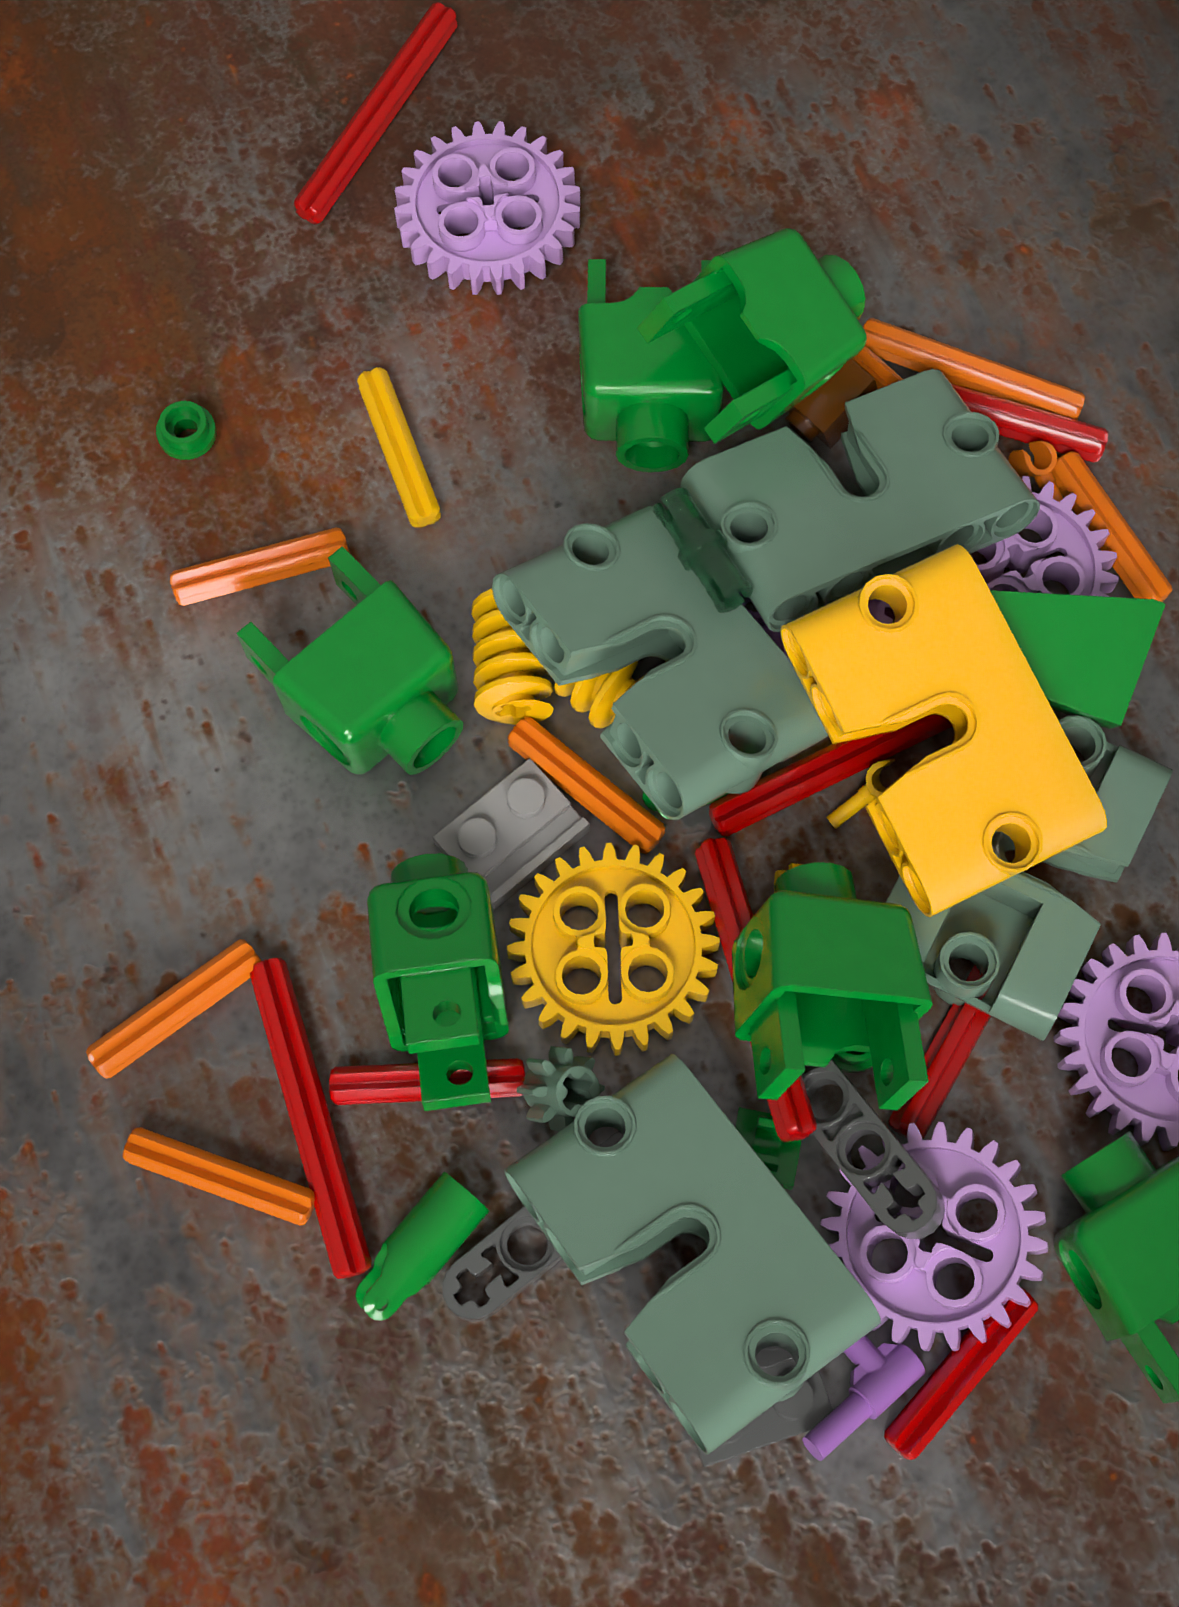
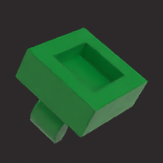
[735,1107,802,1190]

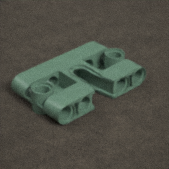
[680,369,1040,632]
[492,506,828,820]
[886,715,1173,1041]
[504,1054,881,1455]

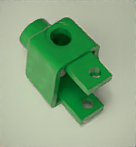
[637,228,867,444]
[578,259,724,473]
[236,546,464,775]
[367,853,509,1111]
[732,862,933,1110]
[1054,1131,1179,1404]

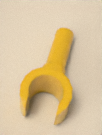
[826,759,895,829]

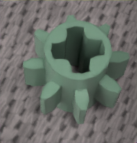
[517,1046,605,1131]

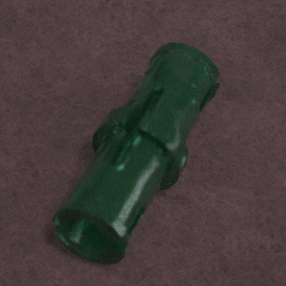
[653,488,753,613]

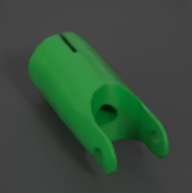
[355,1172,489,1321]

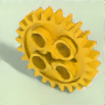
[507,843,720,1056]

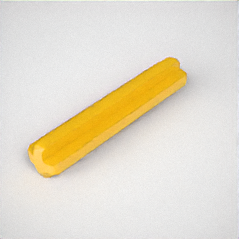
[357,367,441,528]

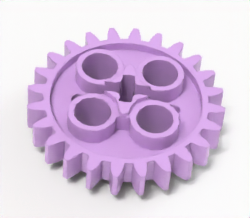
[394,121,580,295]
[977,476,1119,597]
[1053,933,1179,1151]
[821,1122,1048,1351]

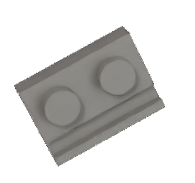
[433,758,590,911]

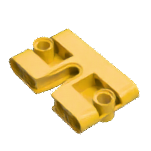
[780,544,1107,917]

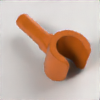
[1008,441,1064,502]

